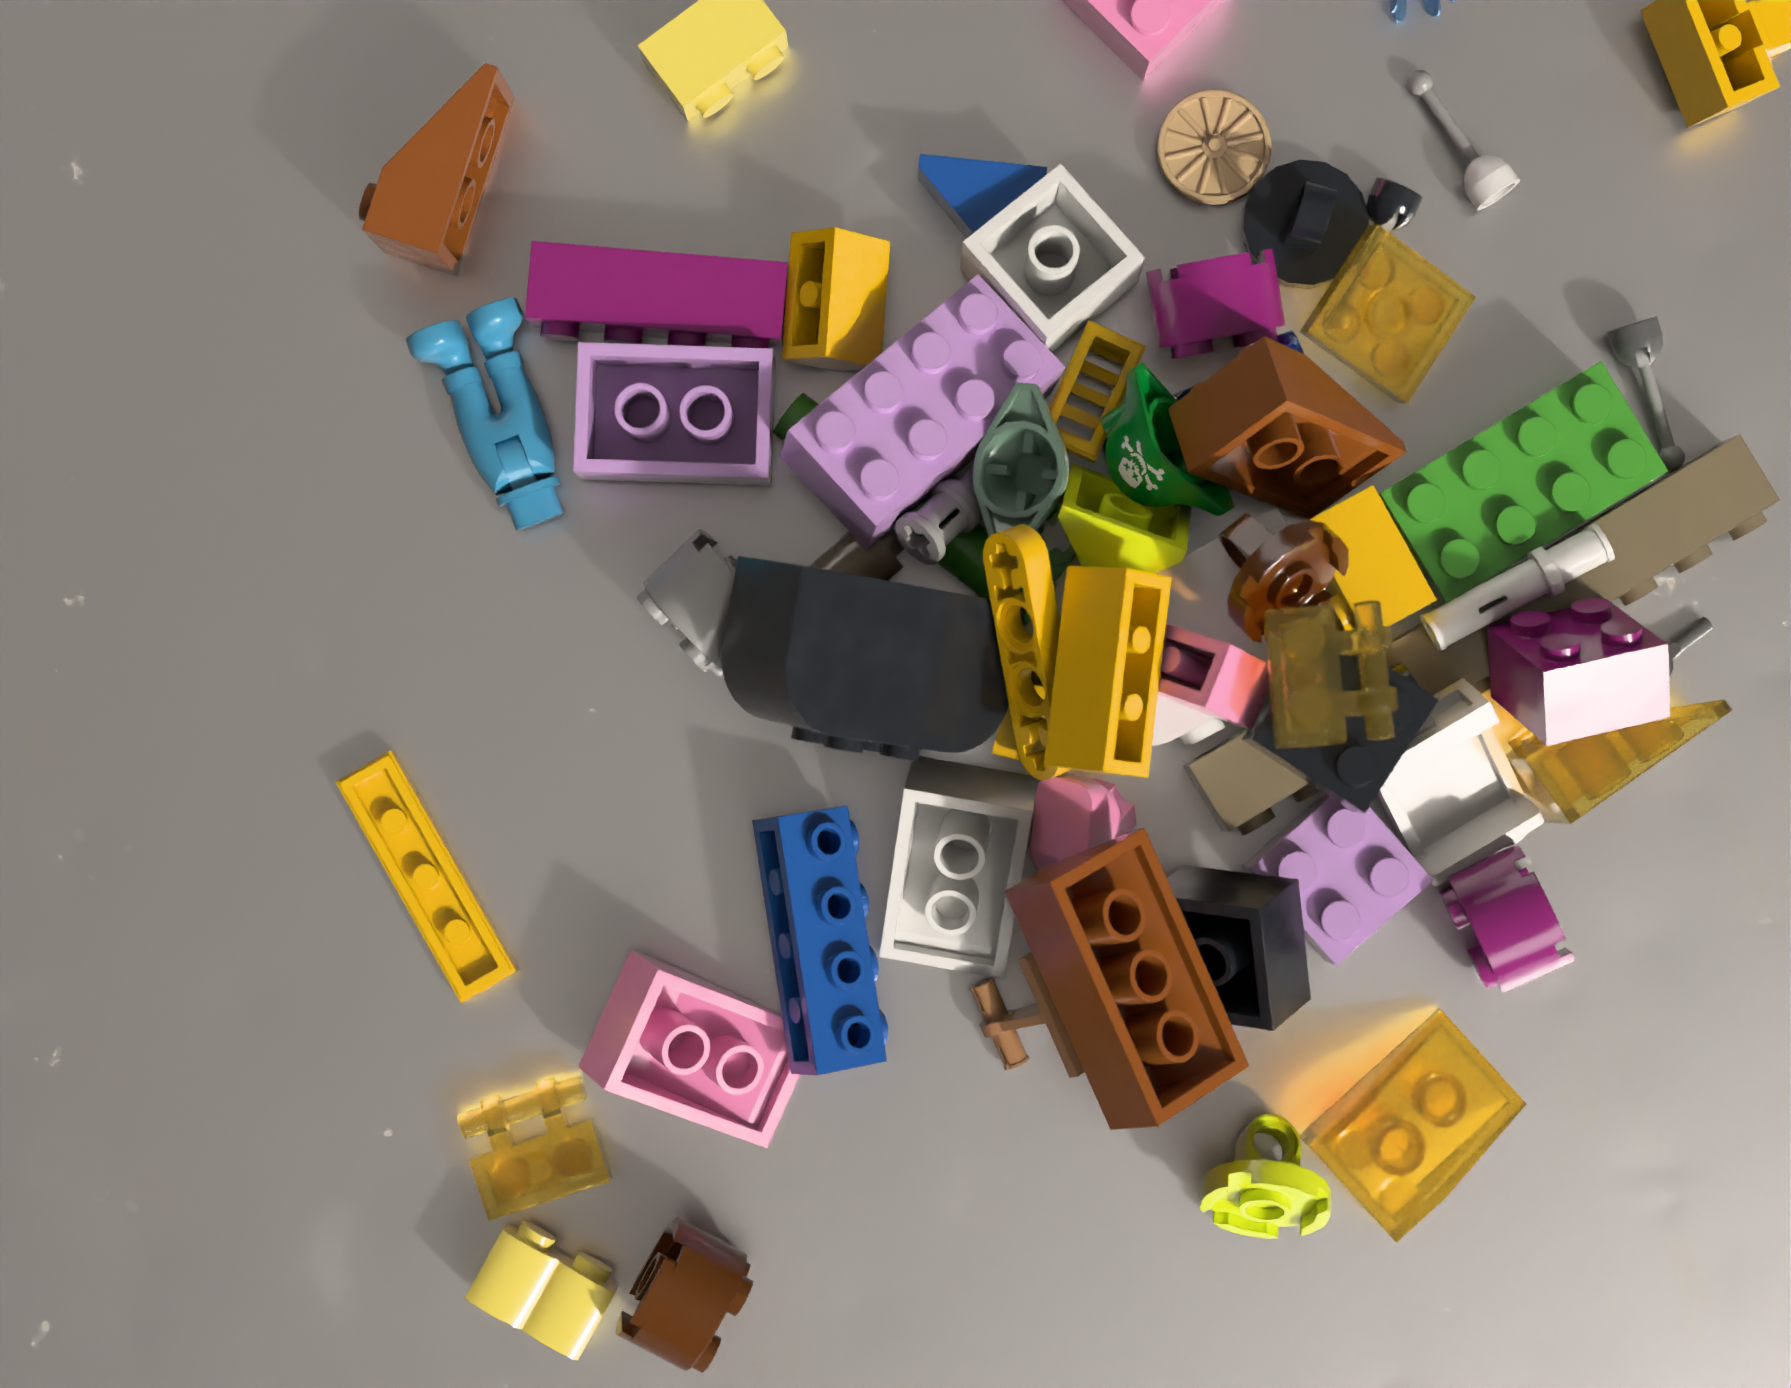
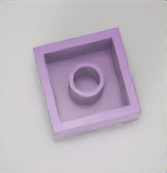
[1241,793,1433,966]

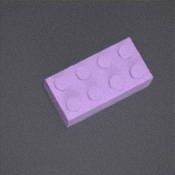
[780,274,1065,550]

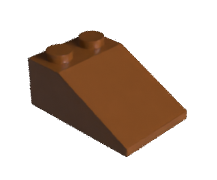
[359,63,515,276]
[1168,336,1407,519]

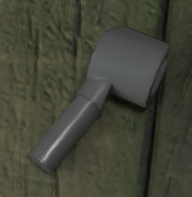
[1666,617,1713,676]

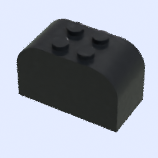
[722,556,1026,761]

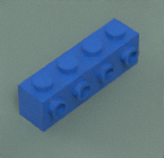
[752,806,888,1075]

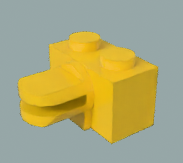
[1640,0,1791,128]

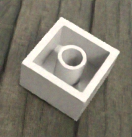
[960,164,1145,353]

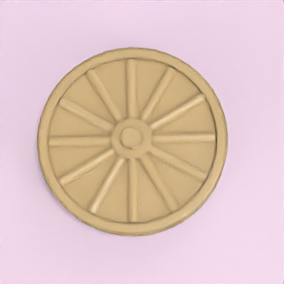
[1157,89,1272,205]

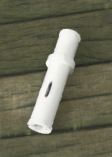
[1420,523,1615,651]

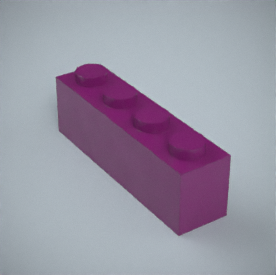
[525,241,788,348]

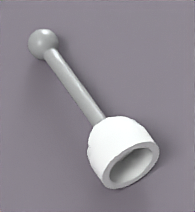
[1407,70,1520,210]

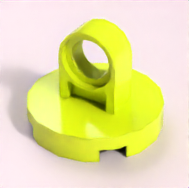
[1199,1114,1331,1239]

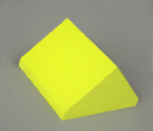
[1058,463,1192,574]

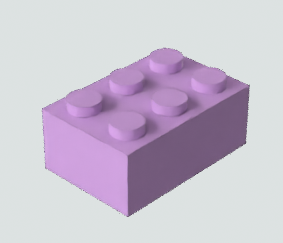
[573,342,776,486]

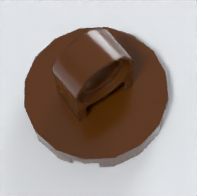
[1218,513,1349,643]

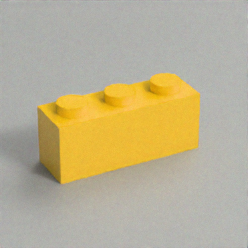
[1044,566,1172,778]

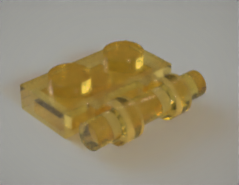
[1263,600,1399,749]
[458,1075,613,1221]

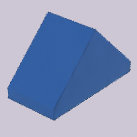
[918,154,1047,239]

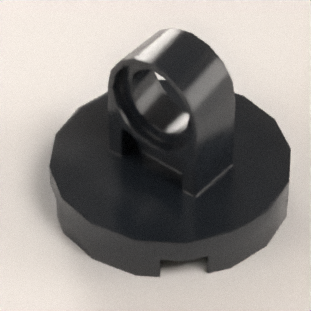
[1240,160,1369,289]

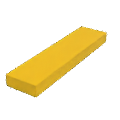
[335,750,519,1003]

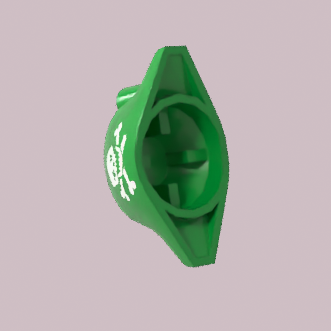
[1101,363,1235,516]

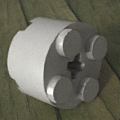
[636,529,737,677]

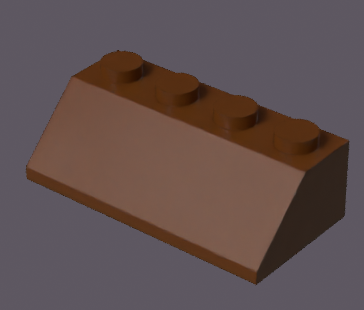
[1004,828,1249,1130]

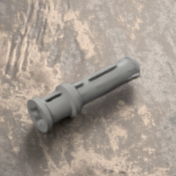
[895,465,982,565]

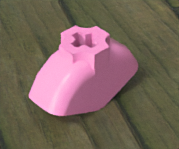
[1030,773,1137,871]

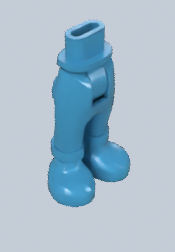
[406,297,564,531]

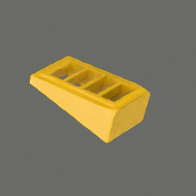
[1049,320,1147,463]

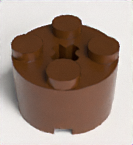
[615,1217,753,1373]

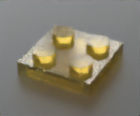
[1300,224,1476,403]

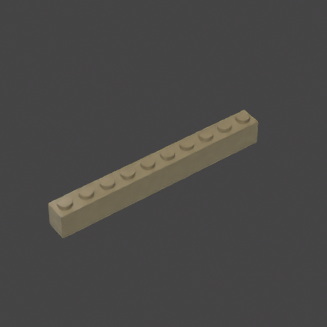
[1183,434,1780,836]

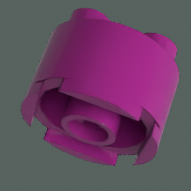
[1146,249,1286,359]
[1439,844,1575,994]

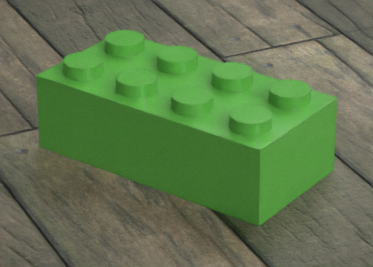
[1379,361,1668,608]

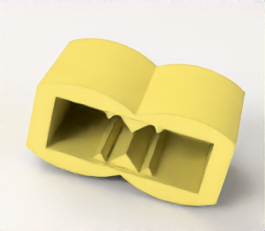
[465,1221,618,1361]

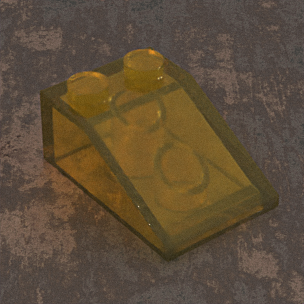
[1506,699,1732,824]
[1299,1008,1526,1243]

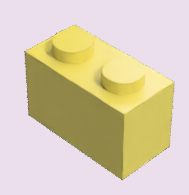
[637,0,788,121]

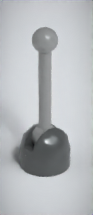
[1607,316,1685,470]

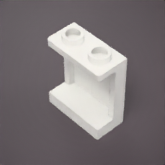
[1378,678,1544,886]

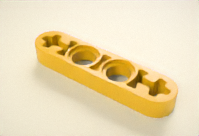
[983,524,1072,781]

